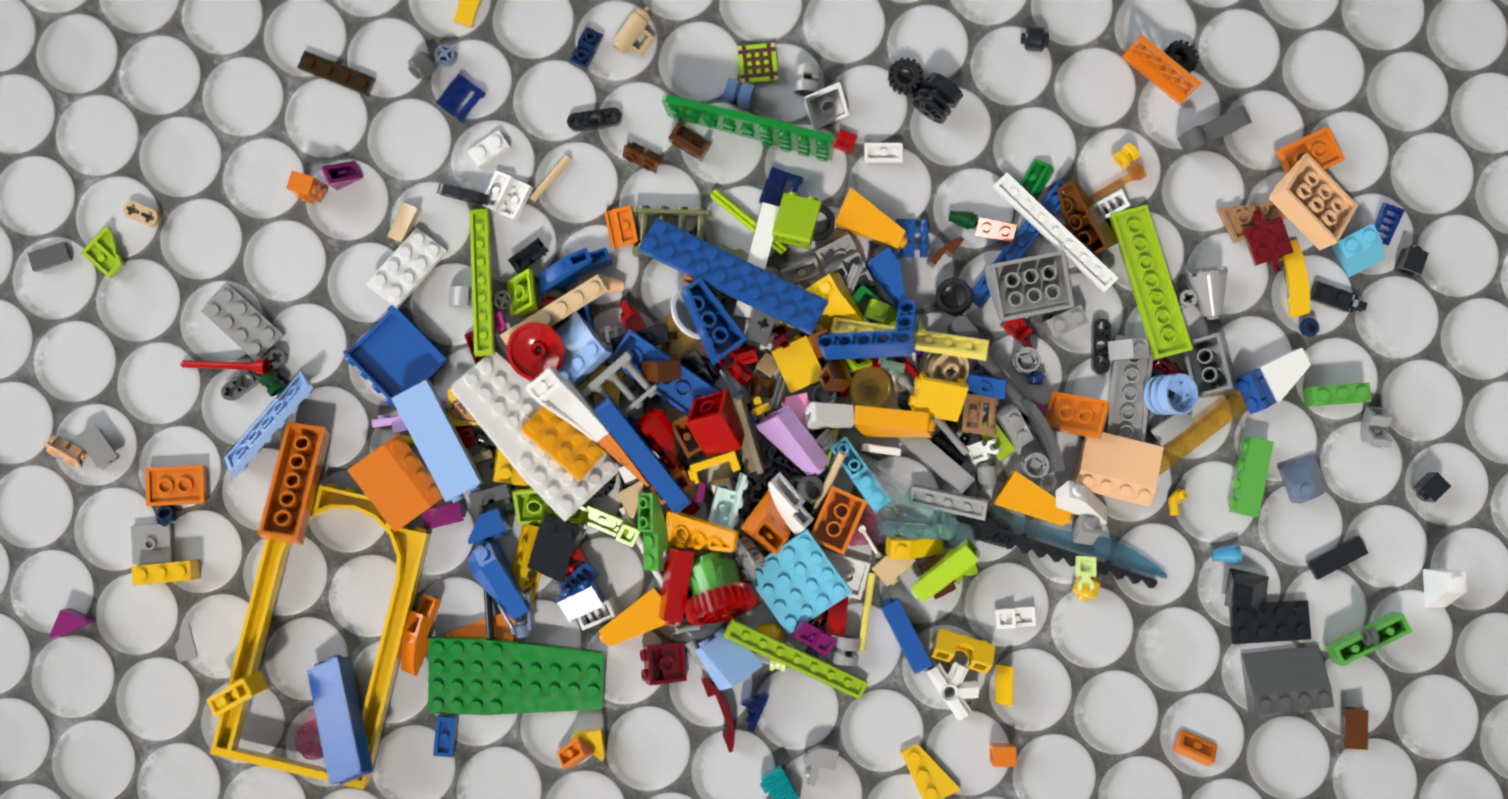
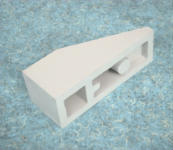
[1056,480,1107,524]

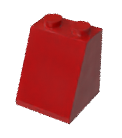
[686,389,745,457]

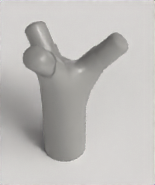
[671,622,700,638]

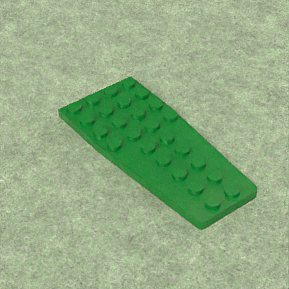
[662,94,834,162]
[428,636,605,715]

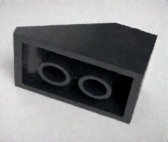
[527,514,586,583]

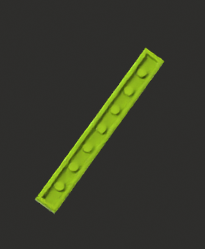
[469,208,495,357]
[723,618,868,700]

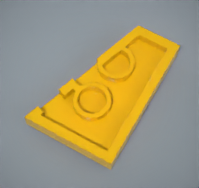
[900,743,961,799]

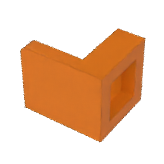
[989,743,1016,767]

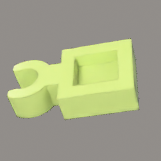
[1075,556,1096,591]

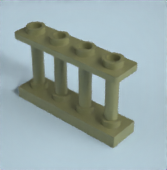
[632,205,711,257]

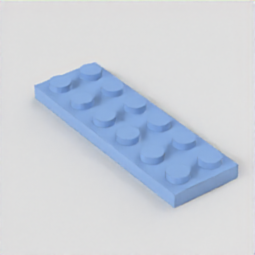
[224,371,313,476]

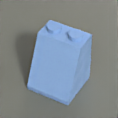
[695,627,763,691]

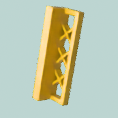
[512,524,541,604]

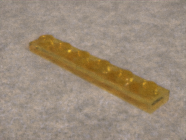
[1159,391,1248,475]

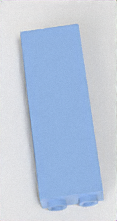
[391,380,484,503]

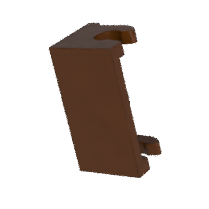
[668,123,712,161]
[1344,707,1368,750]

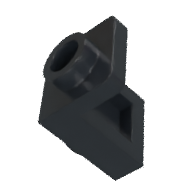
[938,421,972,445]

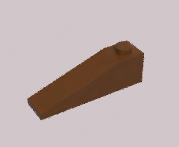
[1057,179,1118,255]

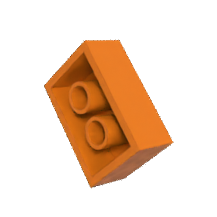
[810,485,867,555]

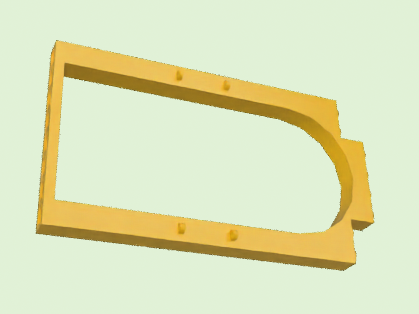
[210,483,431,789]

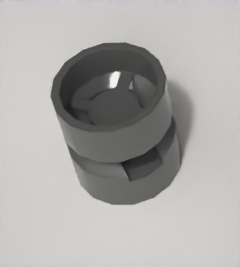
[811,384,837,404]
[788,476,823,501]

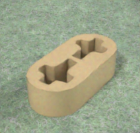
[123,201,162,227]

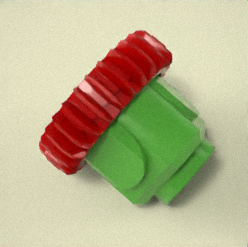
[684,552,757,626]

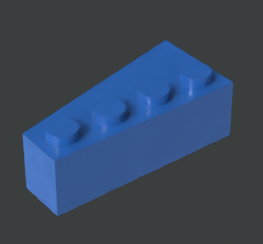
[681,277,747,366]

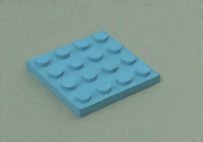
[754,528,852,635]

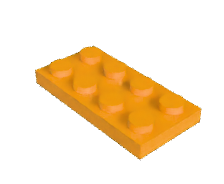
[520,406,606,482]

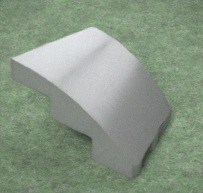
[814,231,875,287]

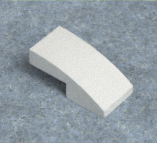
[995,606,1037,629]

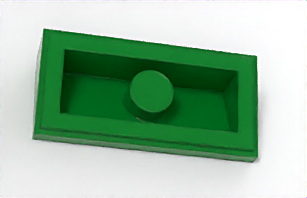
[1020,159,1054,200]

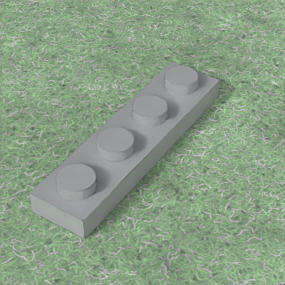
[909,484,989,521]

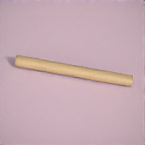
[811,451,846,515]

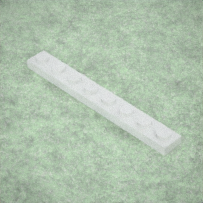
[993,173,1118,293]

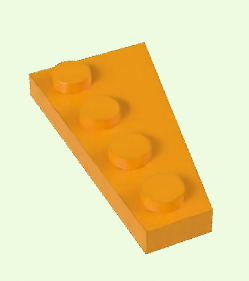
[666,509,739,552]

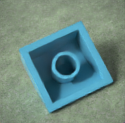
[1331,224,1385,278]

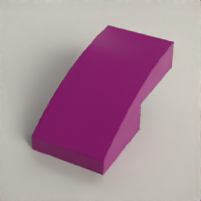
[422,502,464,530]
[792,619,837,656]

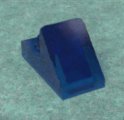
[740,691,769,732]

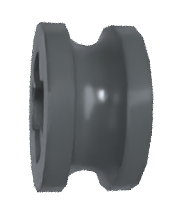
[1361,627,1379,646]

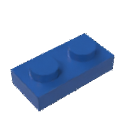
[433,715,458,757]

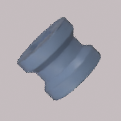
[435,44,457,67]

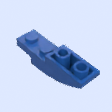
[536,247,613,294]

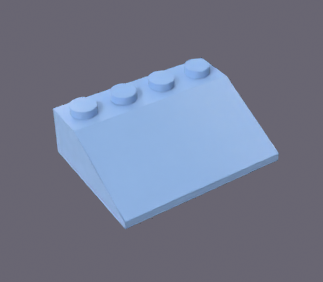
[532,311,613,389]

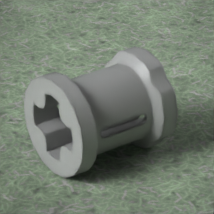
[1176,290,1197,309]

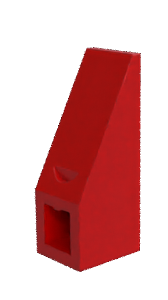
[636,408,678,468]

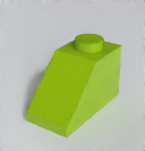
[862,298,898,326]

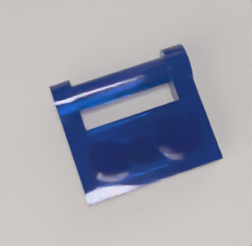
[436,74,486,124]
[759,167,804,207]

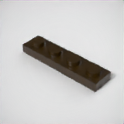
[297,50,376,97]

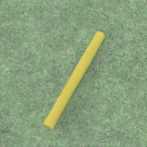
[859,573,875,651]

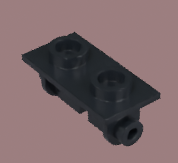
[508,238,549,274]

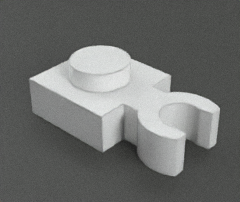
[966,438,1001,464]

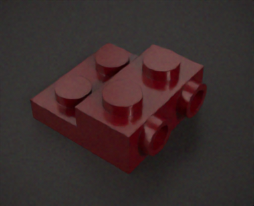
[640,641,687,686]

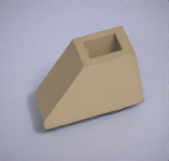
[870,555,916,587]

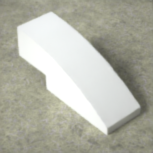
[768,472,814,536]

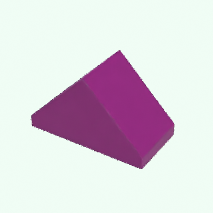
[321,161,363,190]
[49,608,96,639]

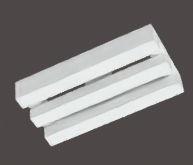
[860,443,901,456]

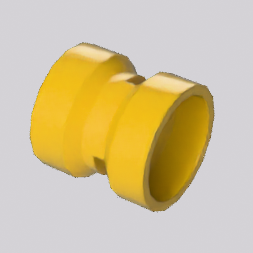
[1113,143,1140,170]

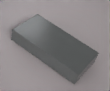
[27,241,72,272]

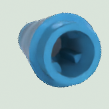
[1211,545,1242,564]

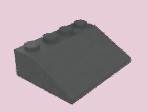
[1241,645,1334,716]

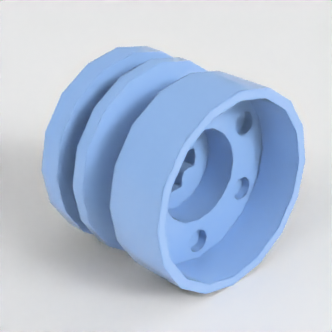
[1144,374,1198,415]

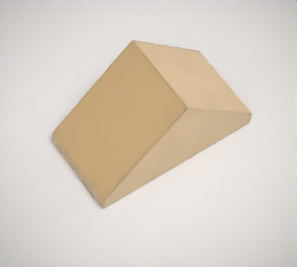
[617,481,645,519]

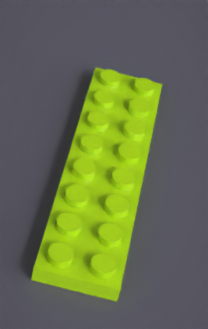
[1109,205,1193,360]

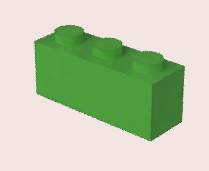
[1303,382,1372,407]

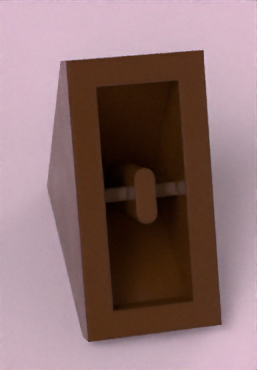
[641,359,681,383]

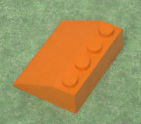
[347,433,443,532]

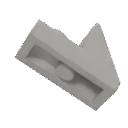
[1107,339,1149,361]

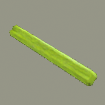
[710,189,787,255]

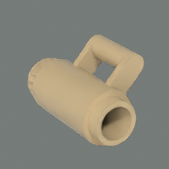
[612,7,655,57]

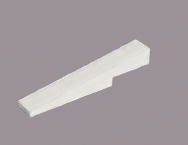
[733,202,779,320]

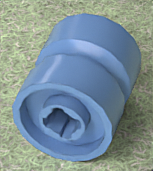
[723,78,755,109]

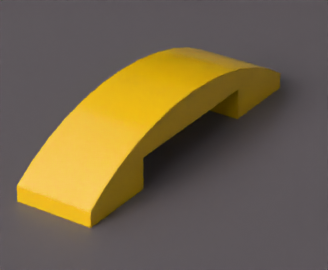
[1279,239,1310,317]

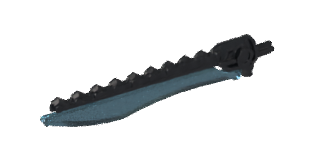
[953,504,1167,588]

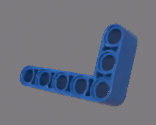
[818,299,920,360]

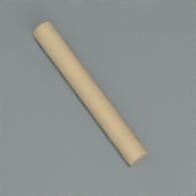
[529,155,572,202]

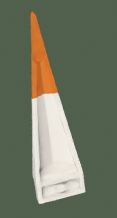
[525,365,651,487]

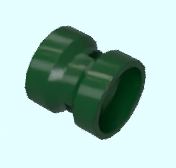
[259,370,287,397]

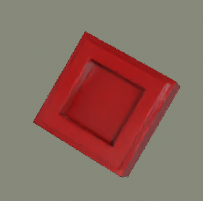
[834,129,858,154]

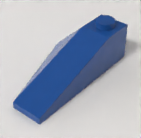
[467,541,531,620]

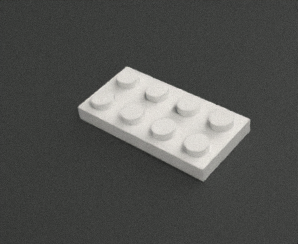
[366,228,447,308]

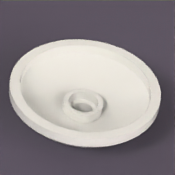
[671,285,722,339]

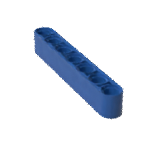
[592,396,692,514]

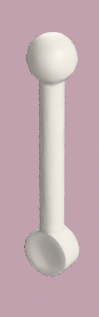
[858,524,882,559]

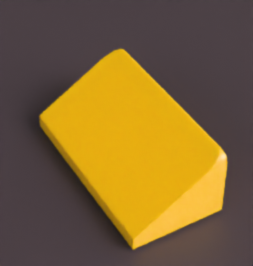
[995,664,1014,706]

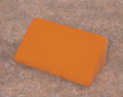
[1173,730,1217,766]
[557,736,595,770]

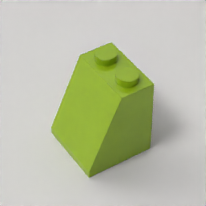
[772,192,822,250]

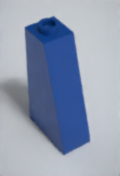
[880,597,933,674]

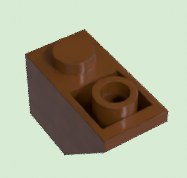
[818,359,853,392]

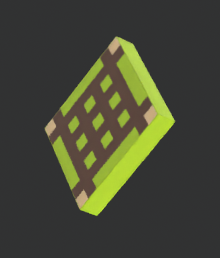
[737,43,779,84]

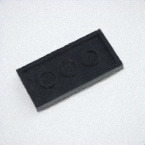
[1229,600,1311,644]

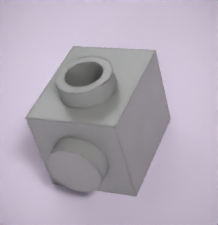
[1073,514,1102,546]

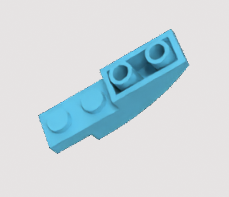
[830,437,891,513]

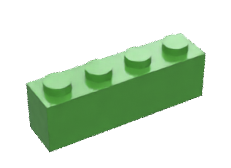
[1228,437,1274,518]
[1324,612,1412,666]

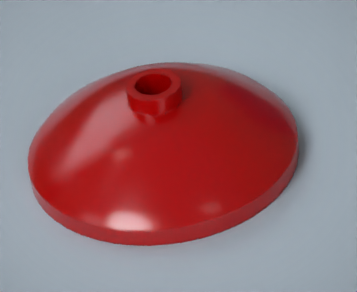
[507,322,565,380]

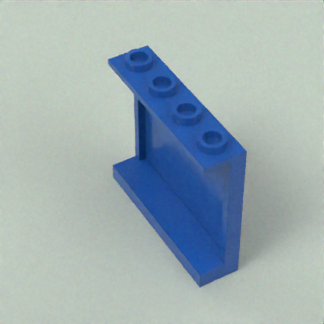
[343,305,450,407]

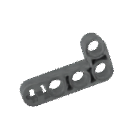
[1177,105,1252,155]

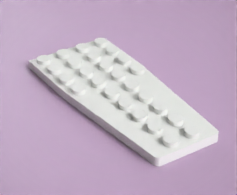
[451,352,620,521]

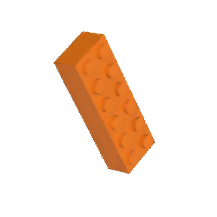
[257,422,331,545]

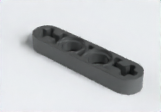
[221,349,288,401]

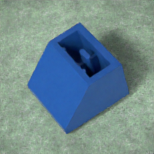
[468,507,513,546]

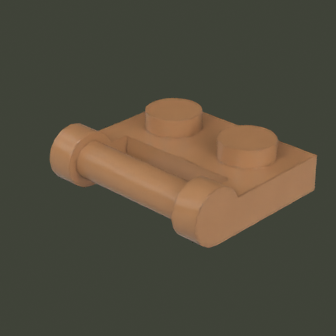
[961,394,999,436]

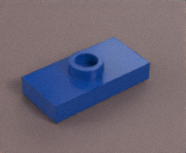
[967,373,1008,399]

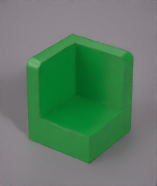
[852,285,880,312]

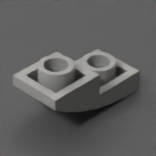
[1150,413,1194,446]

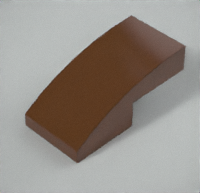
[927,237,964,268]

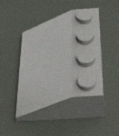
[984,250,1074,322]

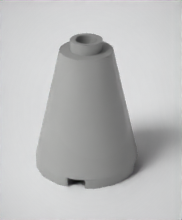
[1187,266,1228,320]

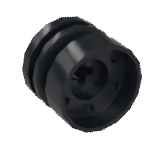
[912,72,963,124]

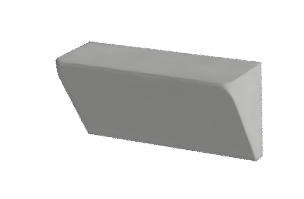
[778,253,821,284]

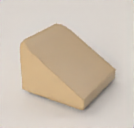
[755,352,778,378]

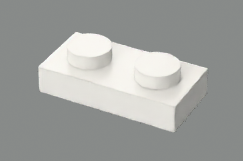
[467,130,510,168]
[864,143,903,163]

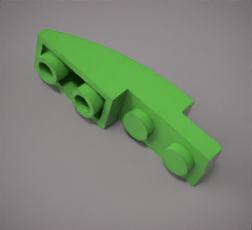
[638,493,668,571]

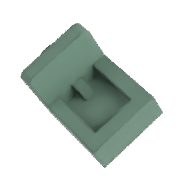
[878,357,906,376]

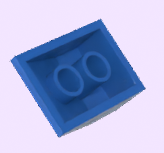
[866,247,906,309]

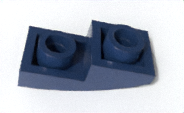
[569,27,604,71]

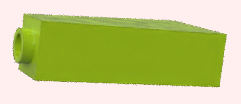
[911,537,980,603]

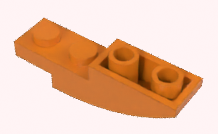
[401,594,442,676]

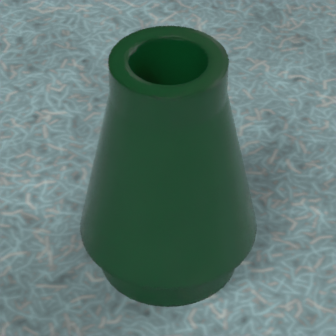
[948,210,978,230]

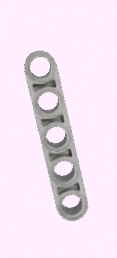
[895,437,975,494]

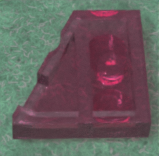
[849,511,897,546]

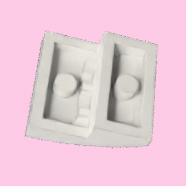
[482,170,533,222]

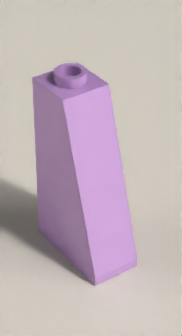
[755,405,830,476]

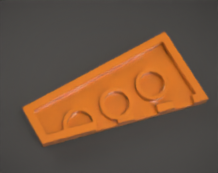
[440,613,520,641]

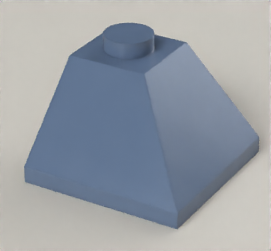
[1277,454,1328,504]

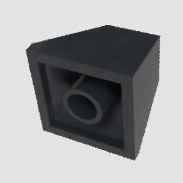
[1224,568,1269,615]

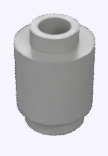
[976,462,997,490]

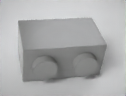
[1041,305,1089,340]
[996,402,1034,449]

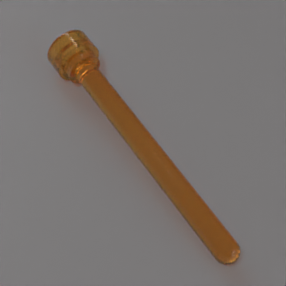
[1062,164,1146,217]

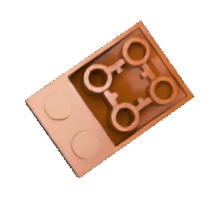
[740,489,791,555]

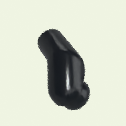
[701,355,721,380]

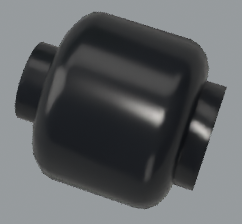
[1021,26,1049,52]

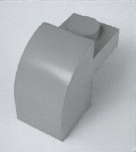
[1360,406,1393,448]
[803,745,839,787]

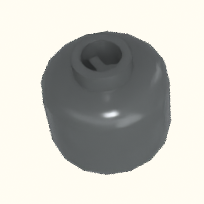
[408,51,436,80]

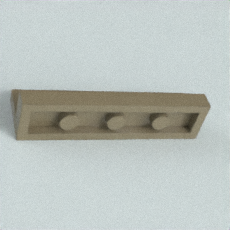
[731,394,766,474]

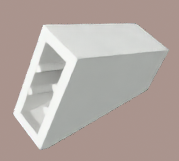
[1254,348,1311,402]
[804,402,855,430]
[1423,568,1467,608]

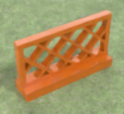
[1121,34,1202,105]

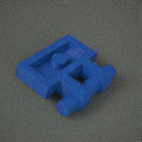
[895,219,930,258]

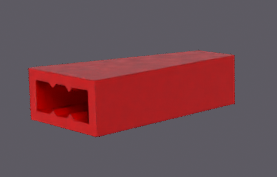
[659,547,694,625]

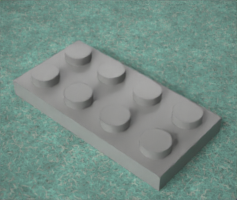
[201,283,285,361]

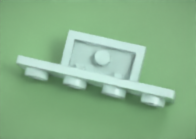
[708,472,748,530]

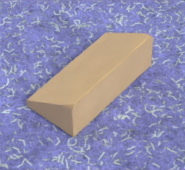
[387,202,421,243]

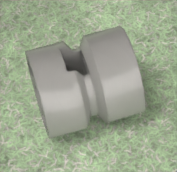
[794,63,820,97]
[1011,347,1041,374]
[1019,453,1049,478]
[833,635,861,666]

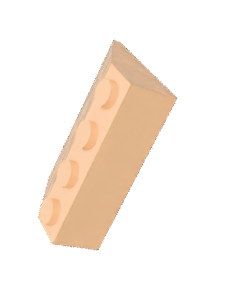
[1269,153,1358,250]
[1071,431,1164,507]

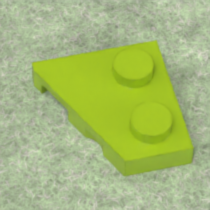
[81,226,125,279]

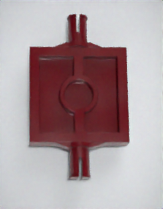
[1242,209,1294,273]

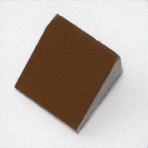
[750,377,775,398]

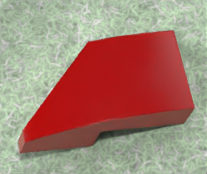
[1000,318,1032,348]

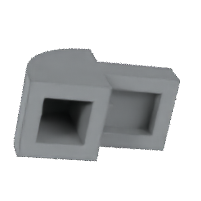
[449,286,473,308]

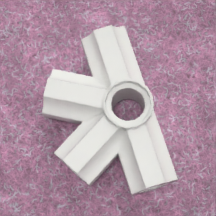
[925,661,979,720]

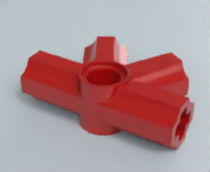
[702,345,758,387]

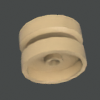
[919,351,969,382]

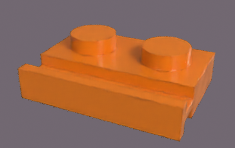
[604,205,639,249]

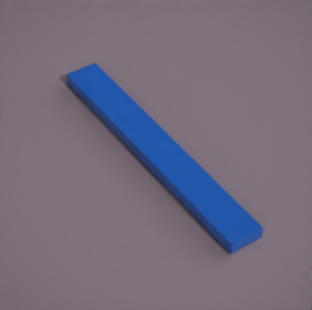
[972,178,1066,309]

